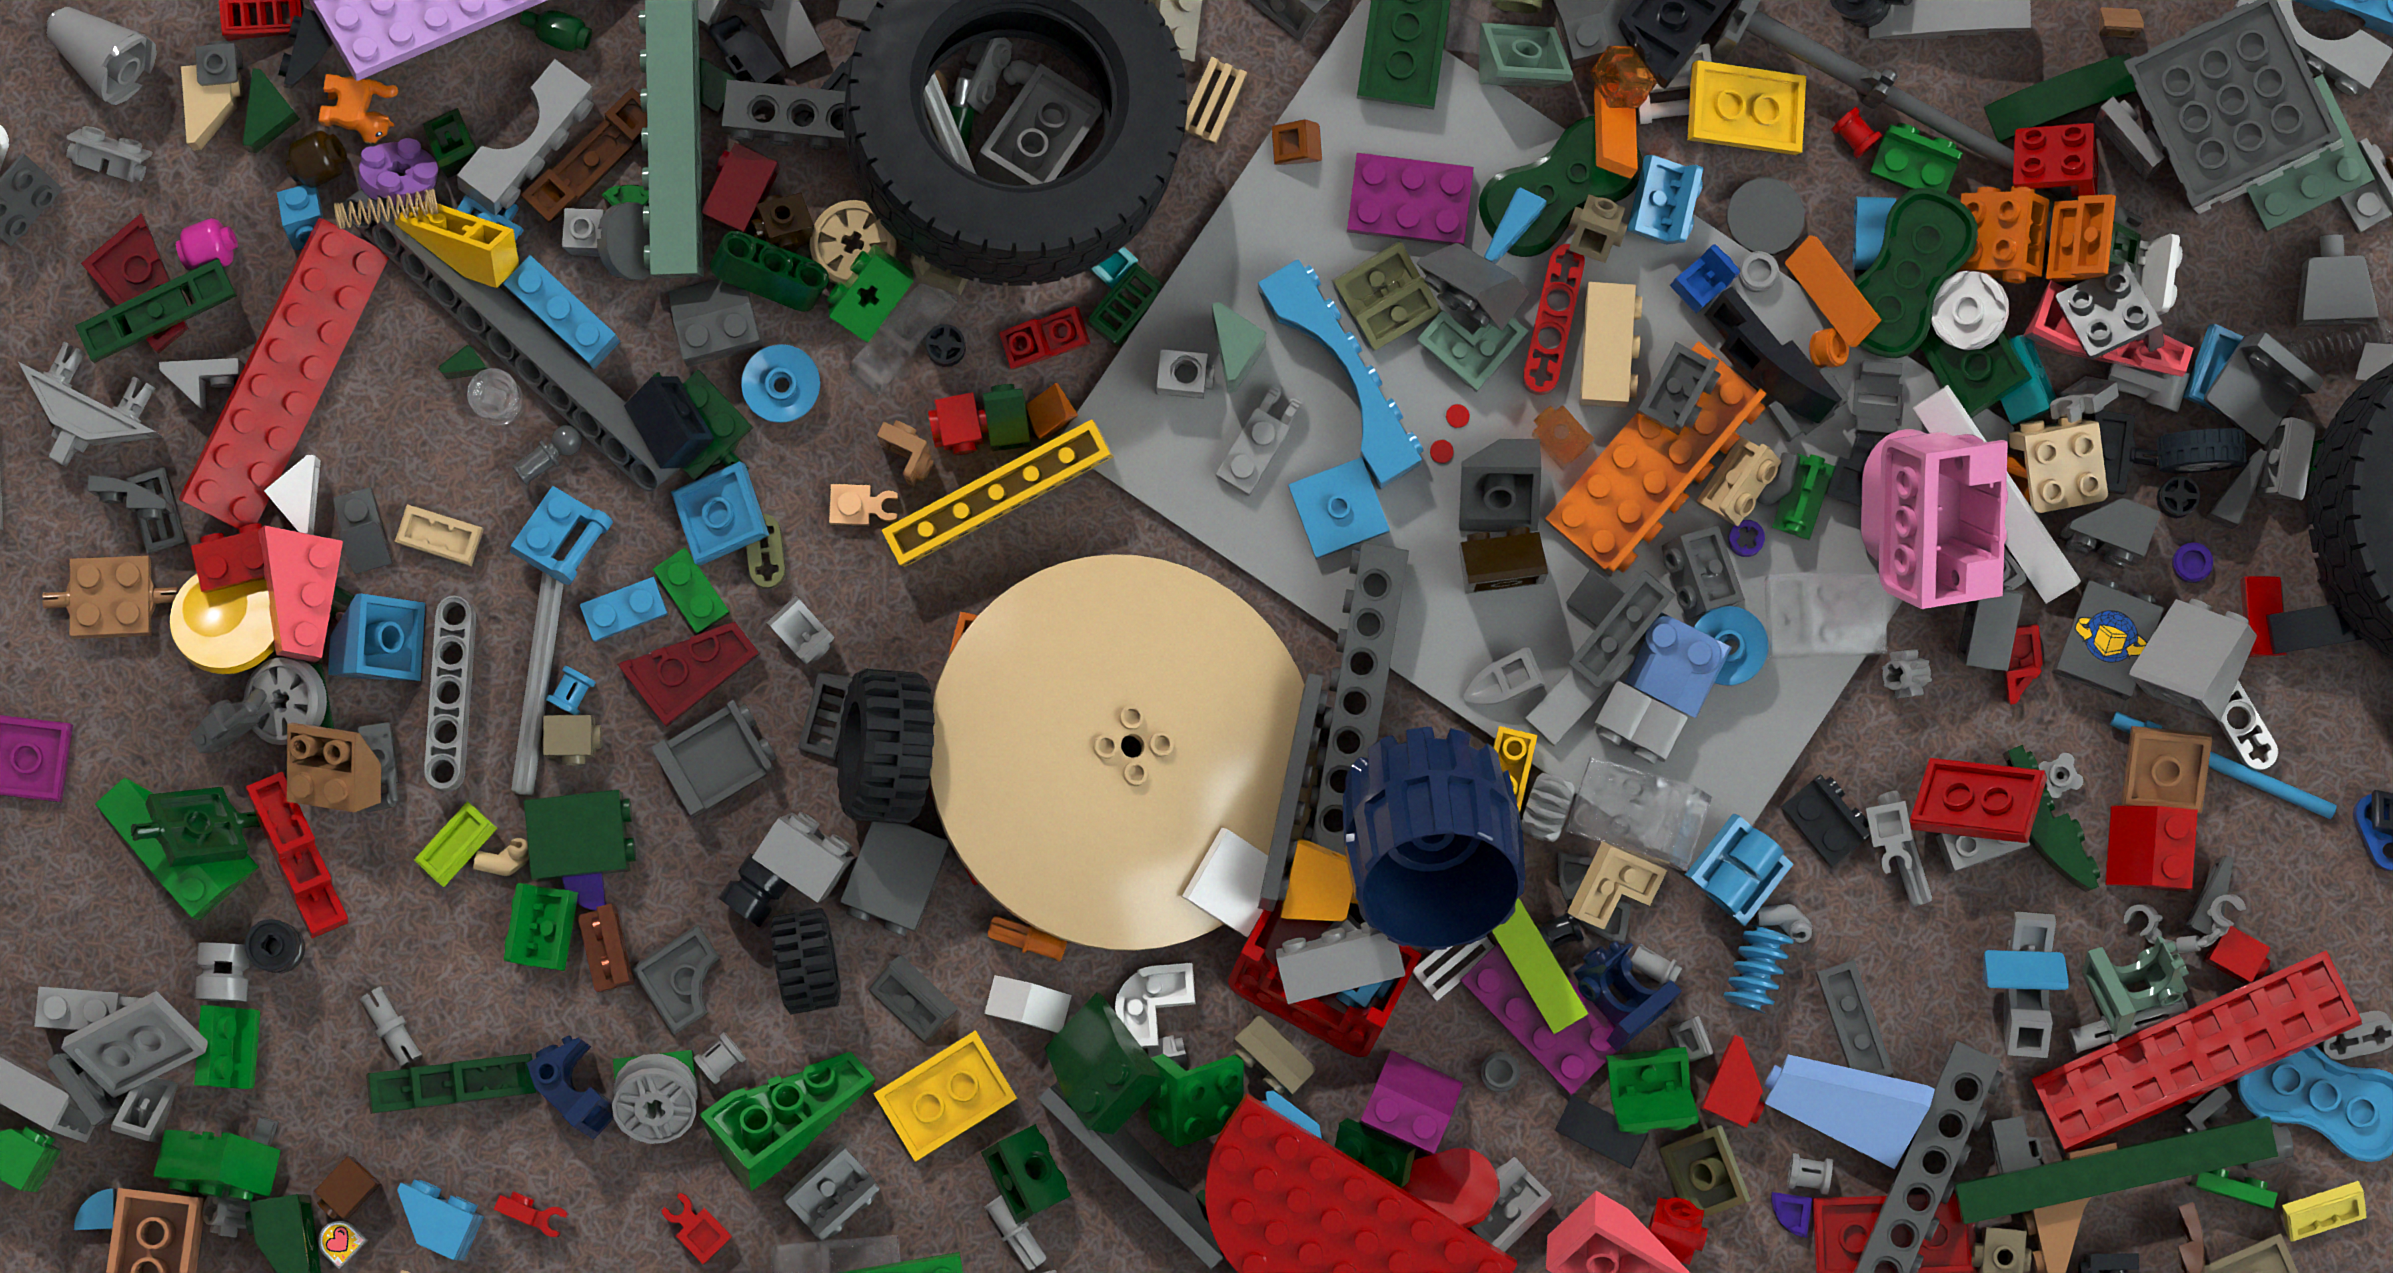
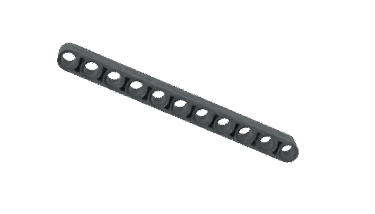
[343,189,680,492]

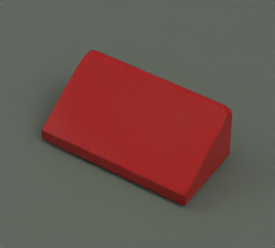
[2240,576,2287,658]

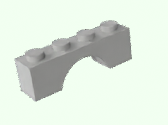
[2232,0,2393,97]
[457,59,594,216]

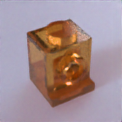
[1532,405,1595,470]

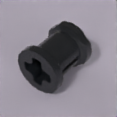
[1534,909,1584,953]

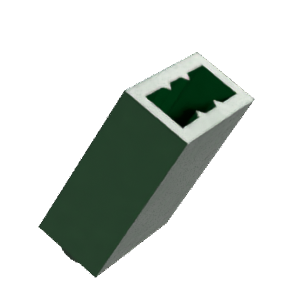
[524,789,636,882]

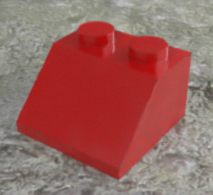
[2105,806,2198,892]

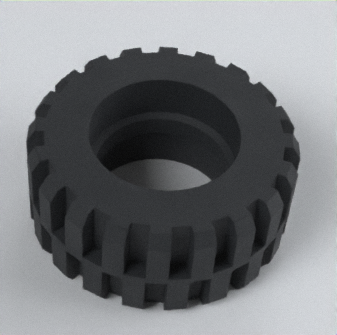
[837,668,935,824]

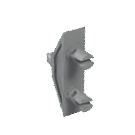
[18,342,163,467]

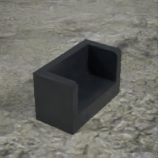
[624,376,715,469]

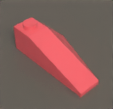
[2024,280,2193,377]

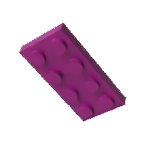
[1460,942,1616,1095]

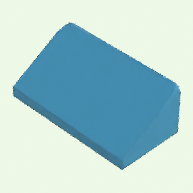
[1982,950,2069,990]

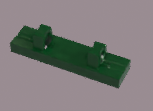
[75,258,237,363]

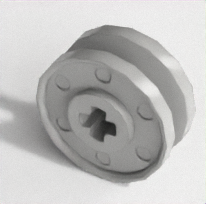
[612,1054,698,1144]

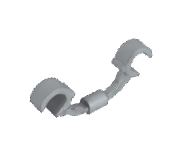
[2124,894,2246,953]

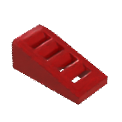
[219,0,303,41]

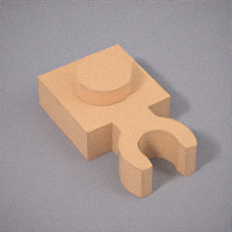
[829,484,898,526]

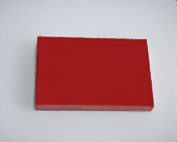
[1909,758,2047,843]

